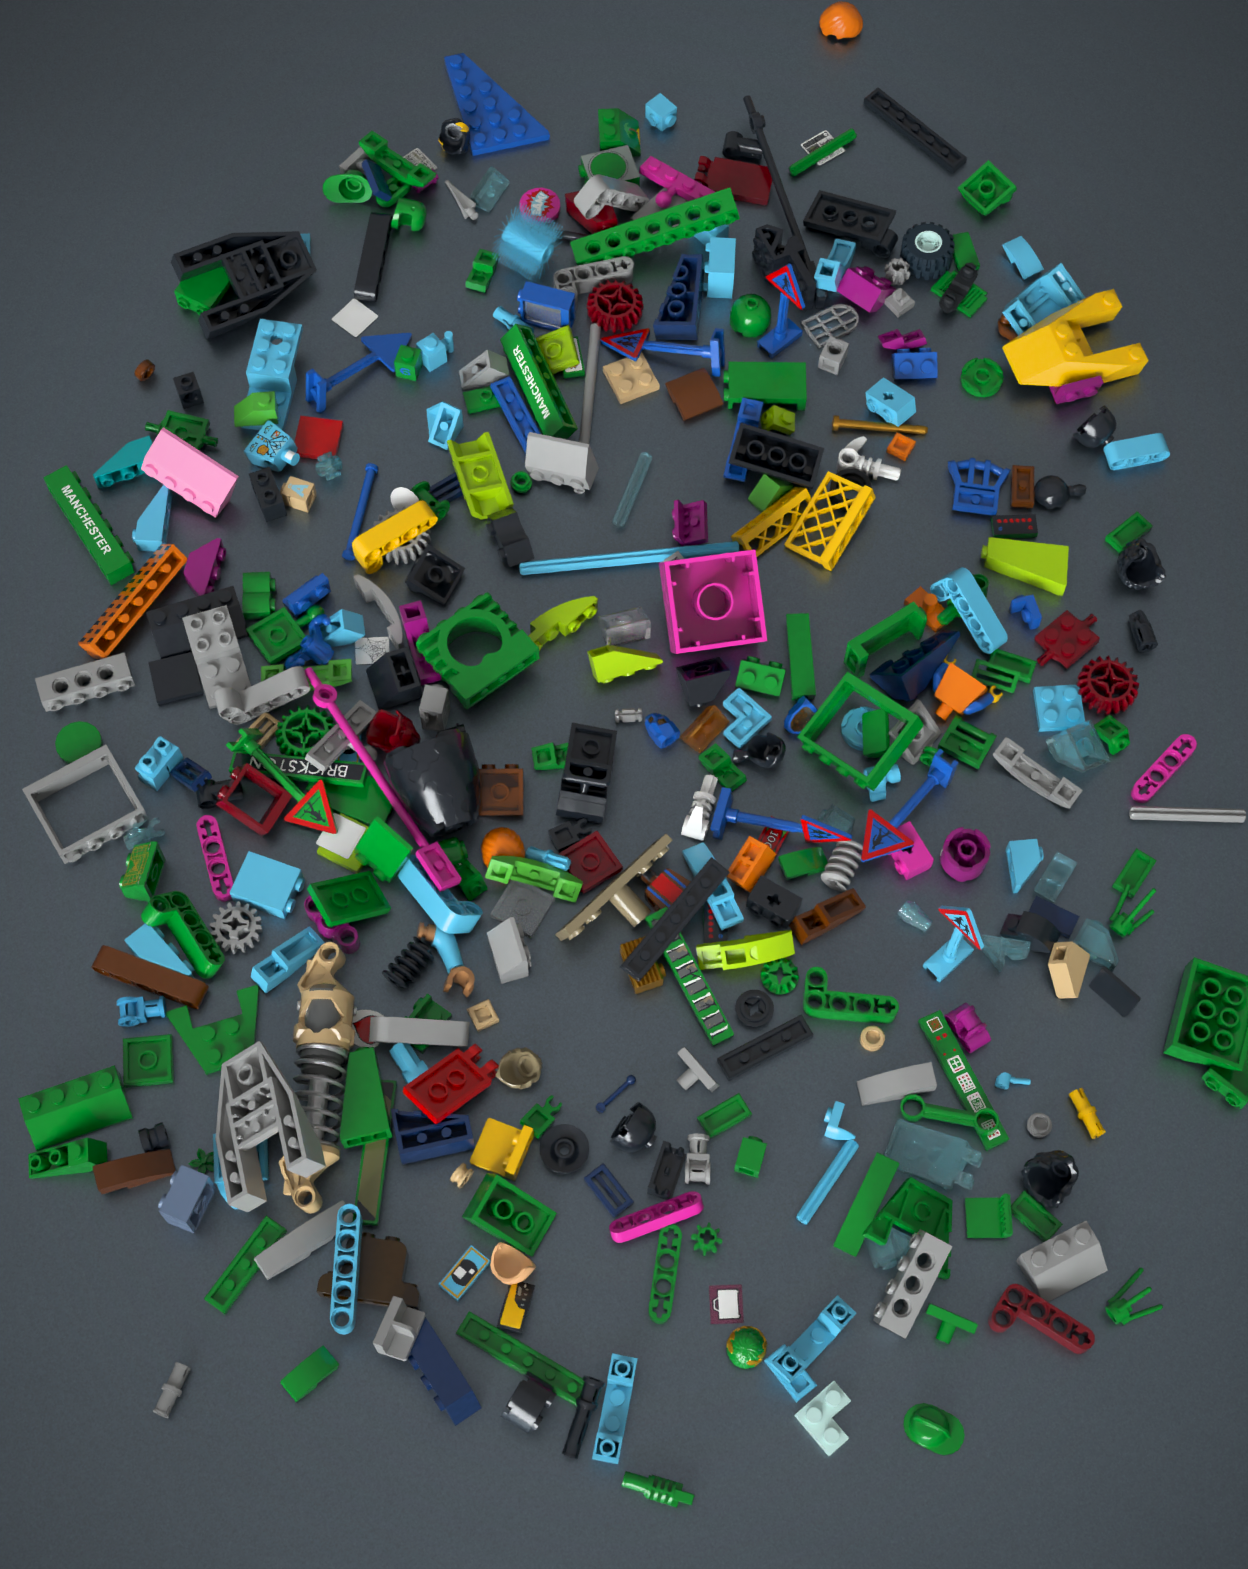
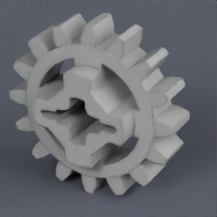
[210,901,263,954]

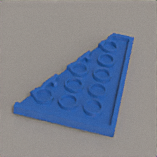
[444,53,550,156]

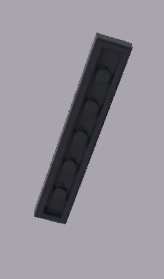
[864,88,967,174]
[620,857,730,982]

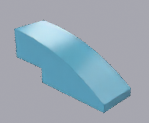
[250,926,325,994]

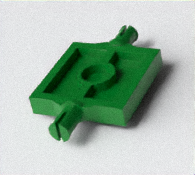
[145,410,218,451]

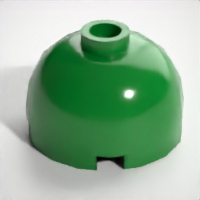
[729,294,771,337]

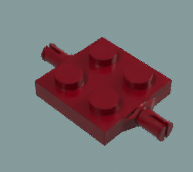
[1035,610,1100,669]

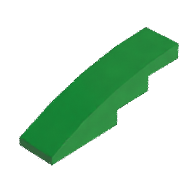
[833,1152,900,1257]

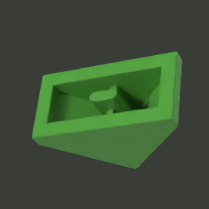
[748,474,794,512]

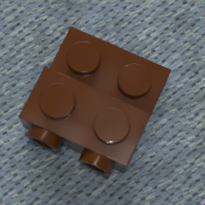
[479,764,524,816]

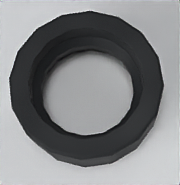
[829,469,872,512]

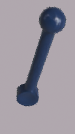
[596,1075,636,1113]

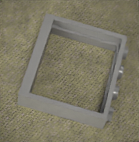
[22,745,149,864]

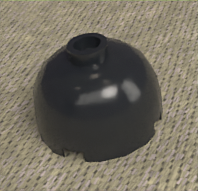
[1073,405,1117,448]
[610,1102,657,1153]

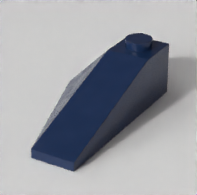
[869,630,960,701]

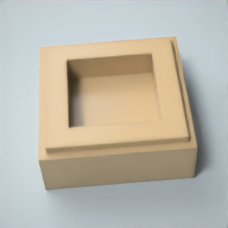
[467,999,499,1032]

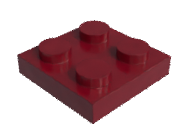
[558,831,623,894]

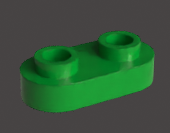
[376,176,412,207]

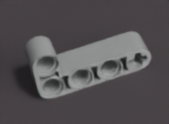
[574,174,650,219]
[554,256,634,311]
[214,666,310,725]
[369,1016,470,1047]

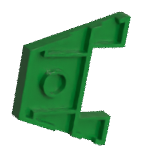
[166,985,260,1075]
[862,1177,953,1280]

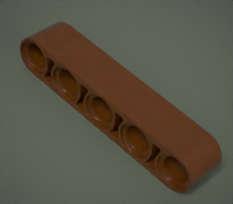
[91,945,209,1009]

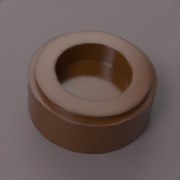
[134,359,155,381]

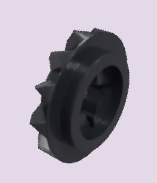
[735,990,774,1028]

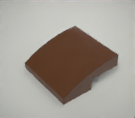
[665,368,724,421]

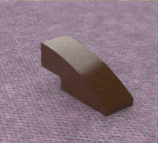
[789,888,866,945]
[92,1149,176,1195]

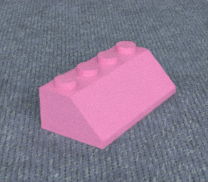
[141,427,239,518]

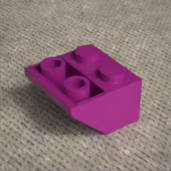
[837,266,896,313]

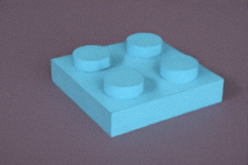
[1033,685,1086,732]

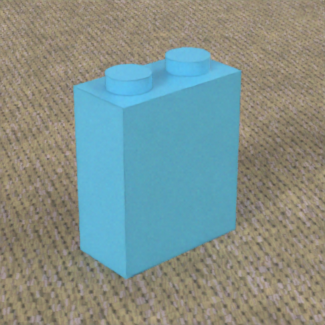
[229,851,305,919]

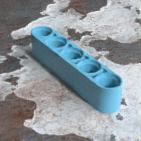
[330,1204,363,1335]

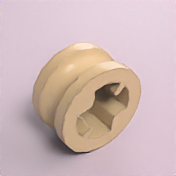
[450,1163,474,1188]

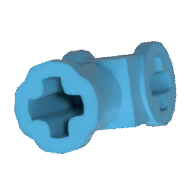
[117,996,167,1027]

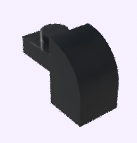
[1000,911,1061,953]

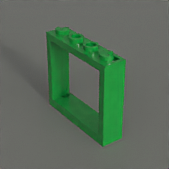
[797,671,924,791]

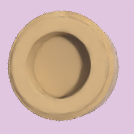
[860,1026,885,1051]

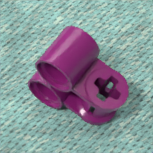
[945,1003,991,1054]

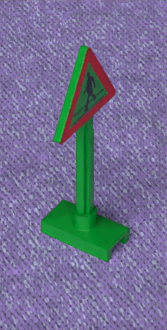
[226,728,338,834]

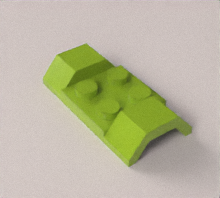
[447,432,514,520]

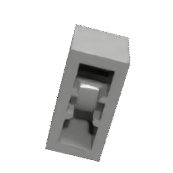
[419,684,451,731]

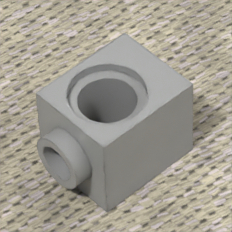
[818,336,849,375]

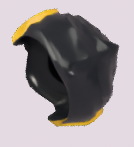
[438,118,470,155]

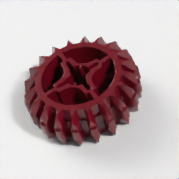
[587,279,644,334]
[1076,655,1139,716]

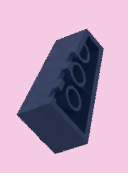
[653,254,705,340]

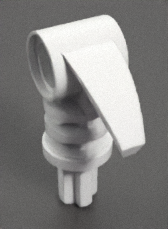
[837,436,901,480]
[681,775,718,841]

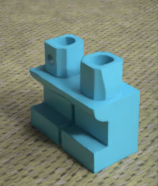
[135,736,184,791]

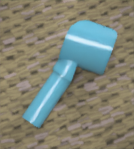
[995,1072,1031,1090]

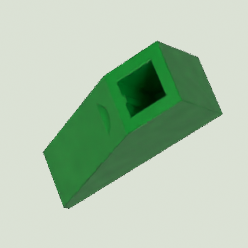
[28,1137,108,1179]

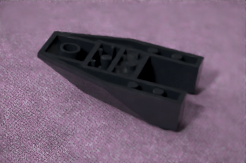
[171,231,317,340]

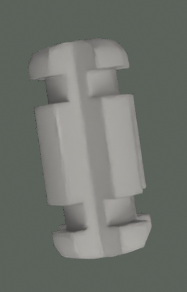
[615,708,642,723]

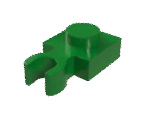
[520,1095,562,1139]

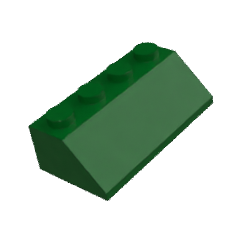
[18,1065,133,1151]

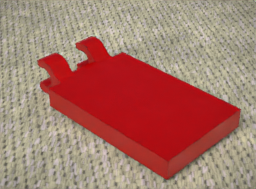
[403,1044,499,1124]

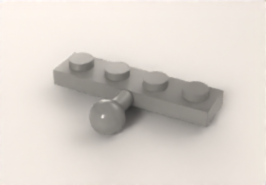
[305,700,377,773]

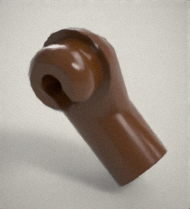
[997,314,1018,341]

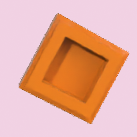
[886,432,916,461]

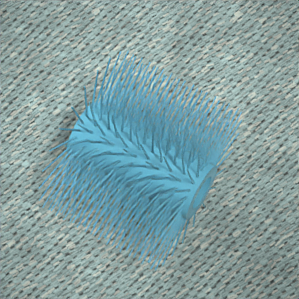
[491,203,564,282]

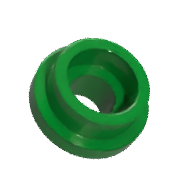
[510,471,532,493]

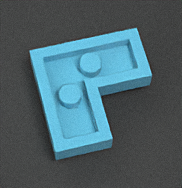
[723,688,772,750]

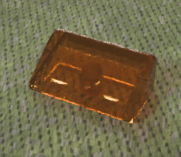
[680,705,730,753]

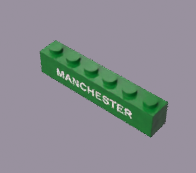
[500,324,578,440]
[43,465,135,585]

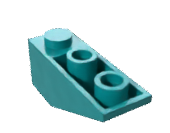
[93,436,152,489]

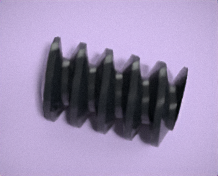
[382,937,434,989]

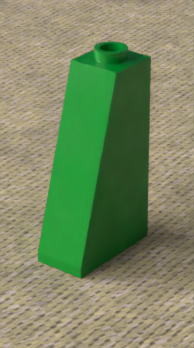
[340,1047,393,1149]

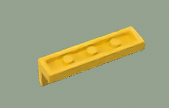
[730,487,818,557]

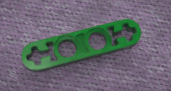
[648,1224,682,1324]

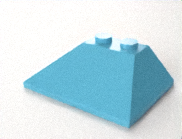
[1002,263,1085,336]

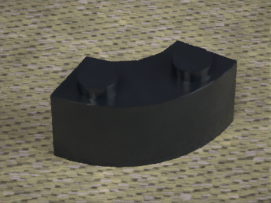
[486,507,534,567]

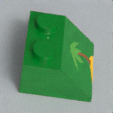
[598,108,641,157]

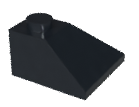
[676,657,731,707]

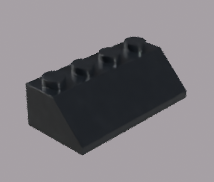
[729,423,824,489]
[146,586,248,659]

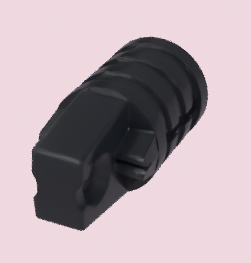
[1129,610,1158,652]

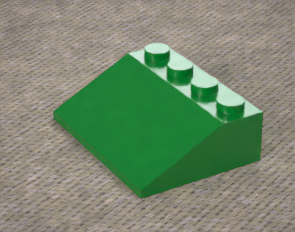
[1163,957,1248,1071]

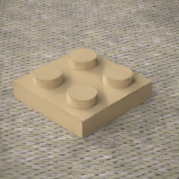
[603,352,660,404]

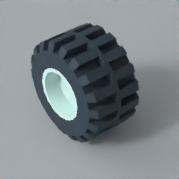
[900,222,955,280]

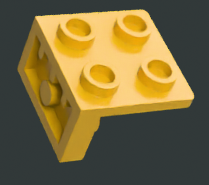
[470,1118,534,1181]

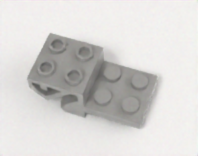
[182,605,251,709]

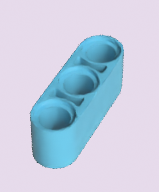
[1103,433,1170,470]

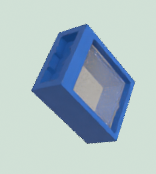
[517,281,576,331]

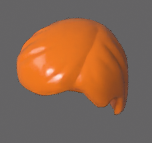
[819,1,863,39]
[481,827,525,868]

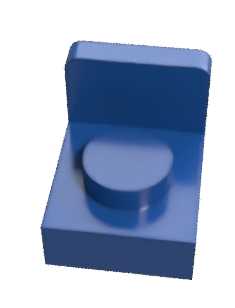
[1009,595,1042,630]

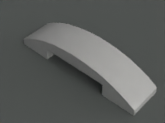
[354,574,404,650]
[993,737,1082,809]

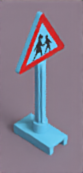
[923,905,984,983]

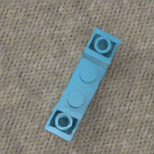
[771,1295,856,1383]
[592,1353,638,1464]

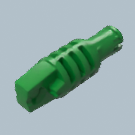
[621,1471,695,1507]

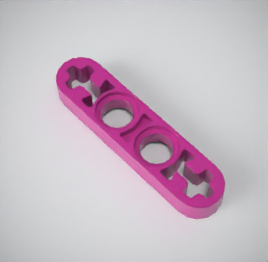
[1131,734,1197,803]
[197,815,234,902]
[609,1191,704,1243]

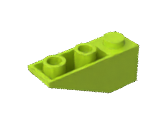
[587,645,663,683]

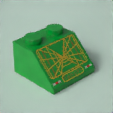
[119,841,166,902]

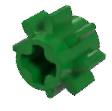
[691,1222,722,1256]

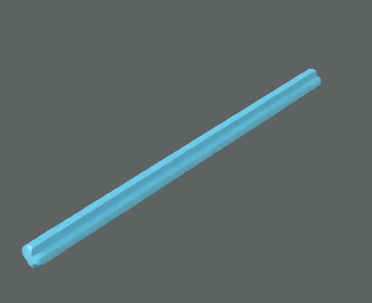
[519,541,739,575]

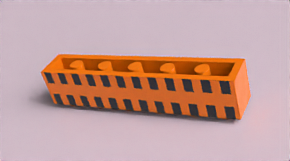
[78,544,188,659]

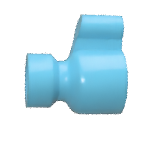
[863,764,901,802]

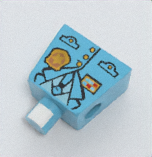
[244,420,300,472]

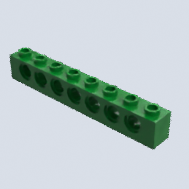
[570,187,740,266]

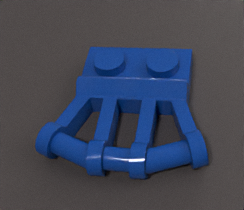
[948,458,1011,516]

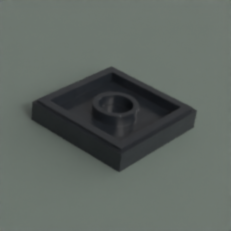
[148,652,203,705]

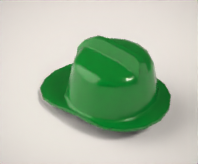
[322,170,372,203]
[903,1403,965,1455]

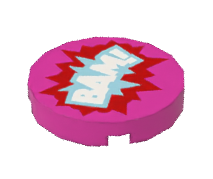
[519,188,560,225]

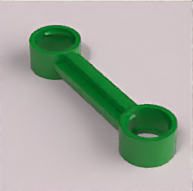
[900,1094,999,1136]

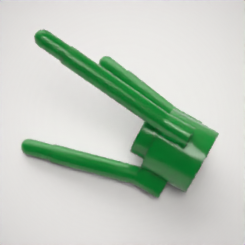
[1109,883,1156,937]
[1105,1267,1163,1325]

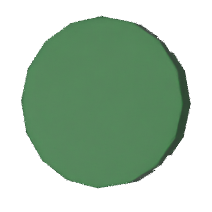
[960,358,1004,397]
[55,721,103,764]

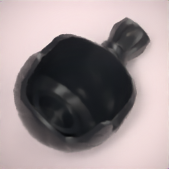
[1034,475,1086,510]
[733,732,786,768]

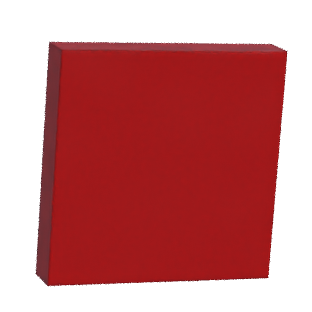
[294,415,344,462]

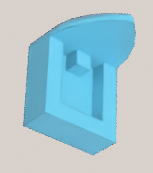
[824,1101,856,1140]

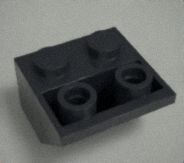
[366,647,422,710]

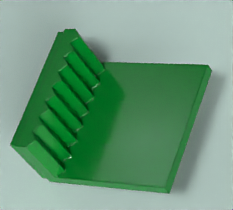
[965,1194,1013,1238]

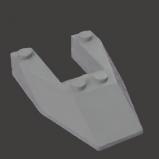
[215,1041,326,1212]

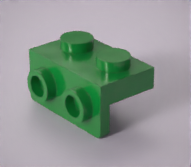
[735,656,786,697]

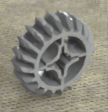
[373,507,431,565]

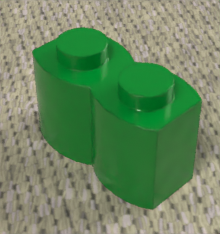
[242,572,276,620]

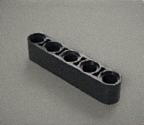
[354,212,393,302]

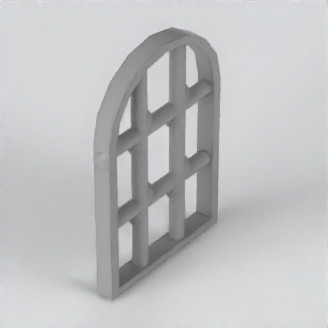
[801,304,859,348]

